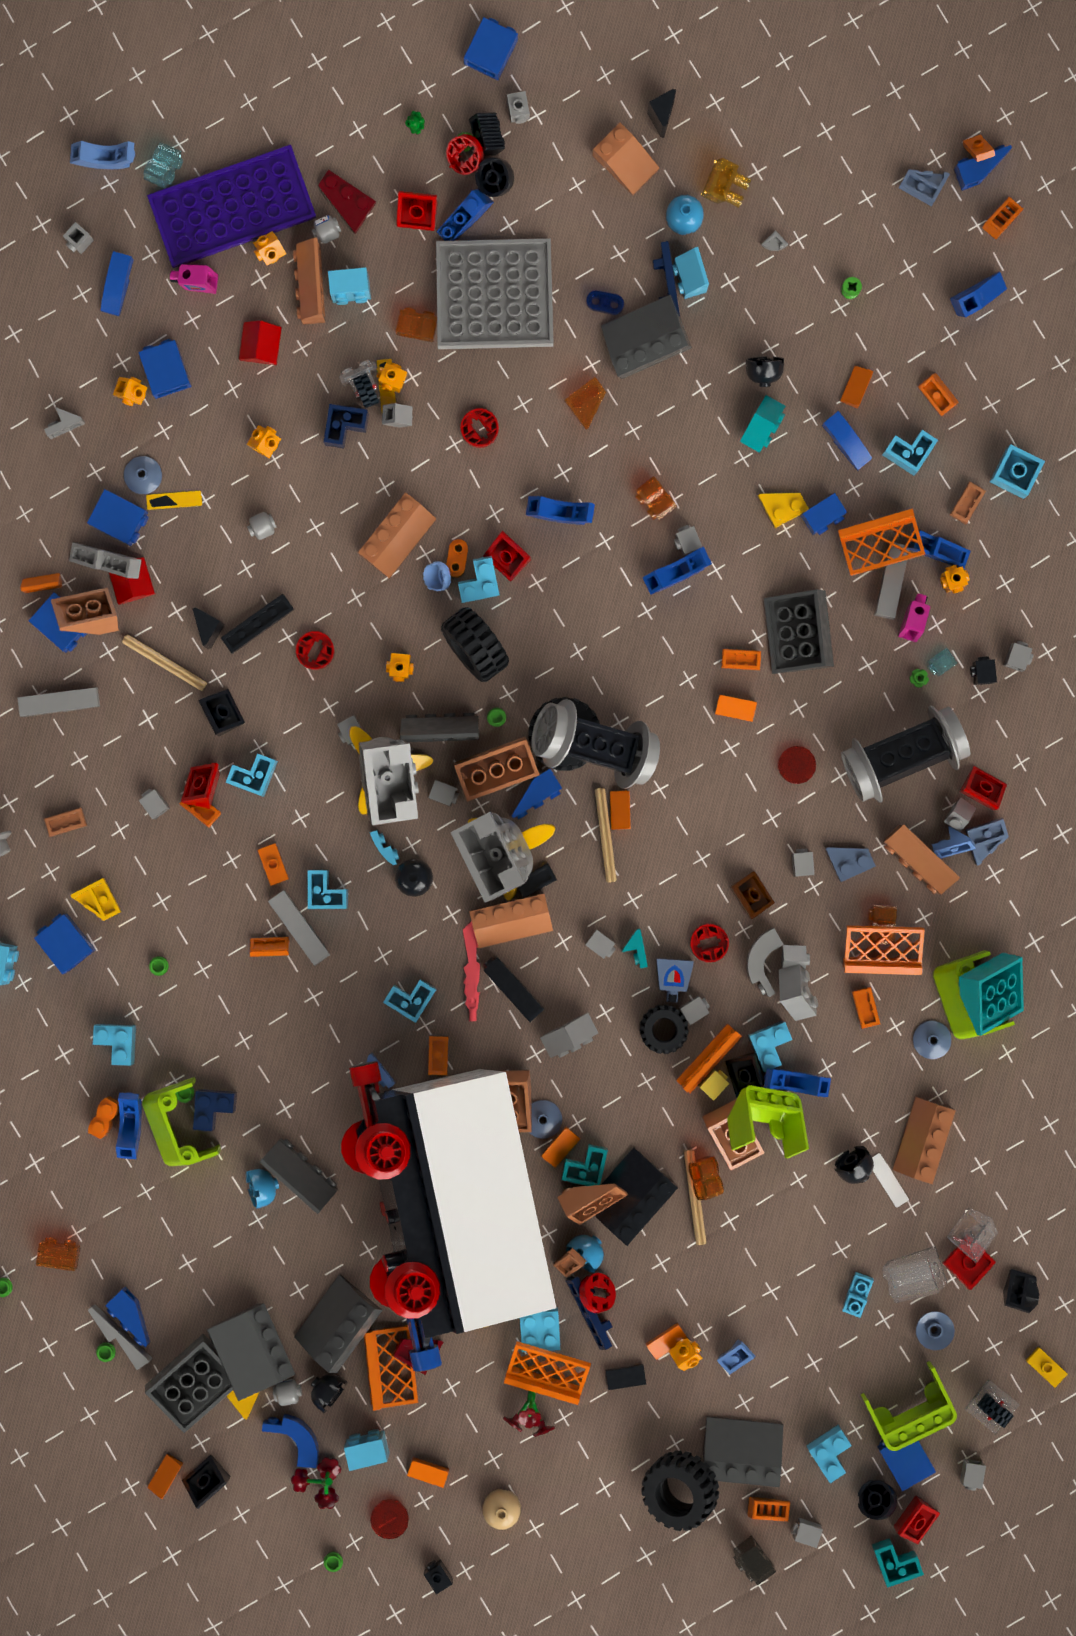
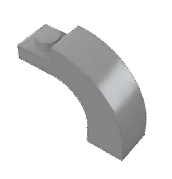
[746,928,784,997]

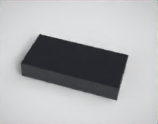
[518,863,557,898]
[605,1364,647,1390]

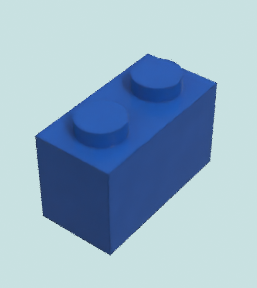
[801,493,847,535]

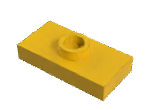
[1025,1347,1068,1388]

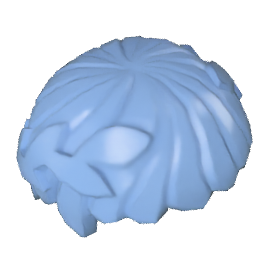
[423,561,451,592]

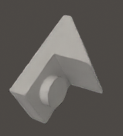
[44,408,85,439]

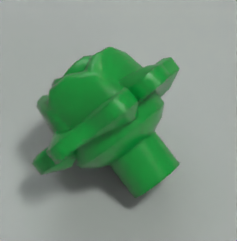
[405,111,425,134]

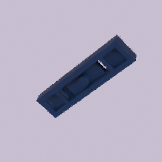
[652,241,680,316]
[565,1277,613,1350]

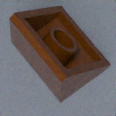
[729,871,775,919]

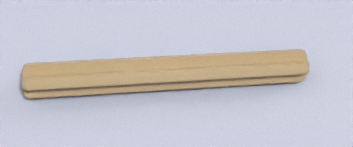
[122,634,207,691]
[595,788,617,883]
[684,1149,706,1245]

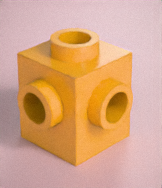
[253,231,286,265]
[377,363,407,394]
[113,377,147,406]
[246,425,281,458]
[940,565,969,594]
[386,653,414,682]
[669,1338,703,1371]

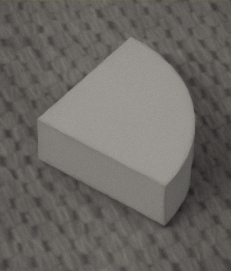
[761,230,788,251]

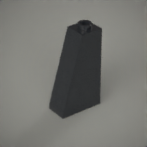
[483,957,544,1022]

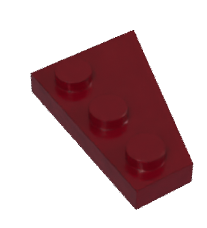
[318,169,376,234]

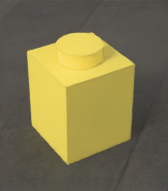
[699,1069,729,1100]

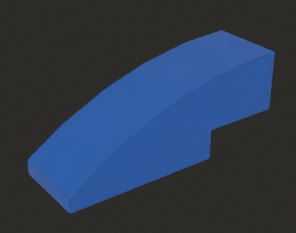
[100,251,134,316]
[822,411,872,471]
[907,530,971,569]

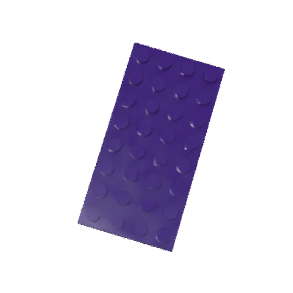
[147,145,317,268]

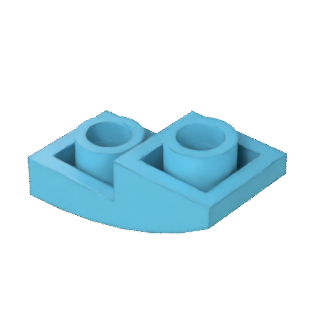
[370,830,399,865]
[842,1272,874,1318]

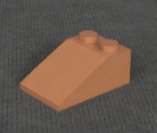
[592,123,660,195]
[51,588,118,635]
[503,1070,532,1132]
[702,1099,765,1170]
[557,1184,628,1225]

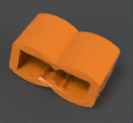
[88,1096,120,1139]

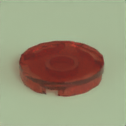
[778,746,816,784]
[370,1499,409,1539]

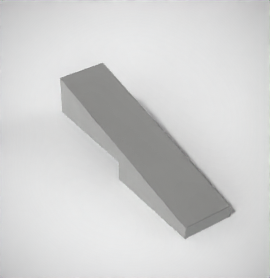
[69,542,141,579]
[874,543,909,620]
[17,687,100,717]
[268,890,330,966]
[88,1304,152,1370]

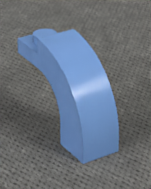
[70,141,135,169]

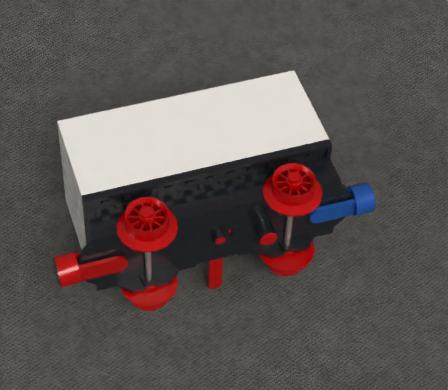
[341,1061,556,1372]

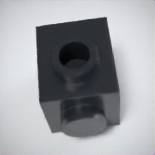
[970,656,997,685]
[424,1559,453,1595]

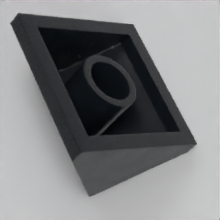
[647,89,676,138]
[192,608,225,649]
[198,689,245,736]
[725,1052,764,1098]
[182,1455,231,1509]

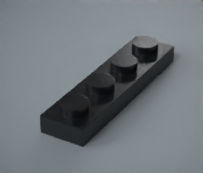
[221,594,295,654]

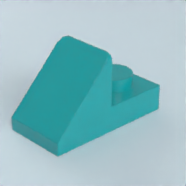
[621,929,648,968]

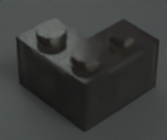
[733,1535,776,1585]

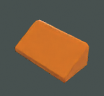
[840,366,874,409]
[918,373,959,416]
[21,573,62,593]
[715,695,757,722]
[610,791,631,830]
[541,1126,580,1168]
[646,1322,687,1360]
[147,1454,183,1499]
[407,1457,449,1488]

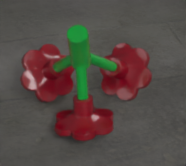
[503,1391,555,1437]
[291,1457,342,1509]

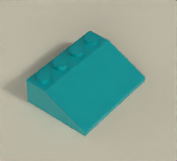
[958,953,1024,1036]

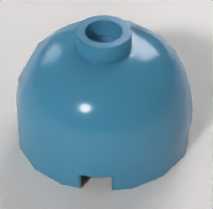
[666,195,704,235]
[246,1169,279,1209]
[566,1235,604,1273]

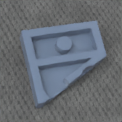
[899,170,950,206]
[966,818,1009,865]
[825,847,876,882]

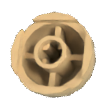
[483,1489,521,1530]

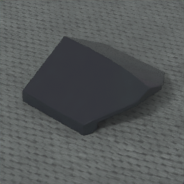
[1003,1269,1040,1313]

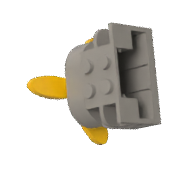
[349,726,433,825]
[450,812,555,903]

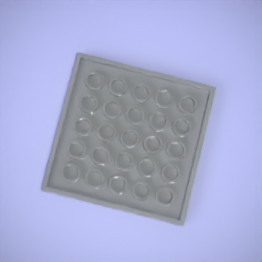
[436,238,554,349]

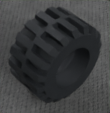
[639,1005,689,1054]

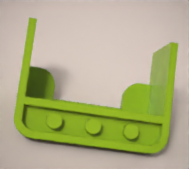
[933,950,1015,1039]
[142,1077,221,1166]
[727,1085,809,1159]
[861,1361,957,1451]

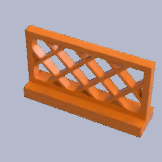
[838,508,925,576]
[843,925,925,975]
[676,1024,742,1093]
[364,1325,418,1411]
[504,1341,591,1405]

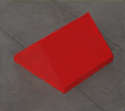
[397,191,438,231]
[239,320,282,366]
[483,531,531,582]
[109,557,155,605]
[181,763,220,809]
[959,766,1007,810]
[894,1495,940,1544]

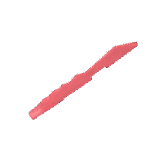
[463,921,480,1021]

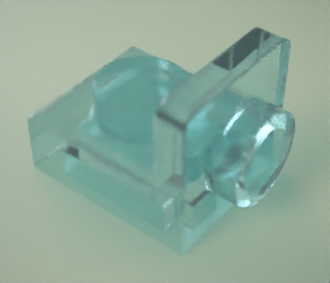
[927,648,957,677]

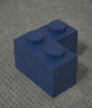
[323,404,369,449]
[193,1089,237,1131]

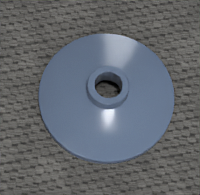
[124,456,162,494]
[913,1021,951,1059]
[529,1100,562,1139]
[916,1311,955,1350]

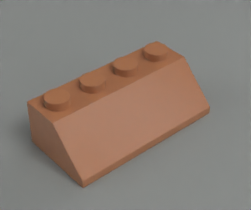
[293,238,326,324]
[358,492,436,579]
[454,737,539,802]
[883,824,960,895]
[469,894,553,948]
[892,1097,956,1184]

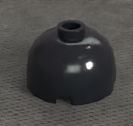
[475,158,514,197]
[746,356,784,387]
[395,859,433,897]
[834,1146,874,1184]
[311,1373,348,1413]
[858,1480,897,1520]

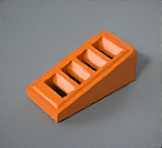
[983,197,1023,239]
[747,1497,790,1521]

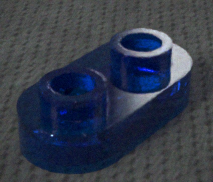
[586,290,624,315]

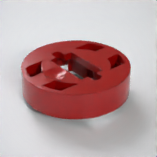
[446,134,484,175]
[461,408,499,448]
[296,631,335,670]
[690,924,729,962]
[579,1273,616,1313]

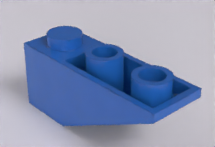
[954,145,1012,191]
[437,189,494,241]
[950,272,1007,317]
[512,769,562,820]
[105,1286,150,1347]

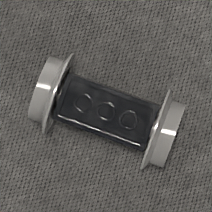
[532,699,660,789]
[841,705,971,803]

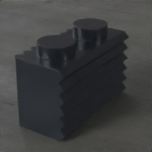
[469,112,505,156]

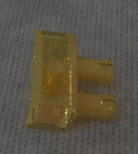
[701,158,751,208]

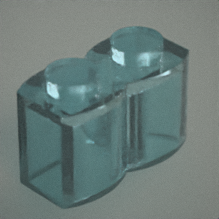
[144,142,183,189]

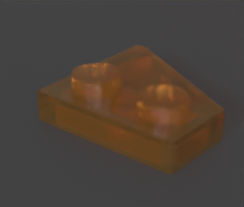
[564,377,606,430]

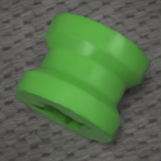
[841,277,862,299]

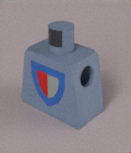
[656,958,694,1003]

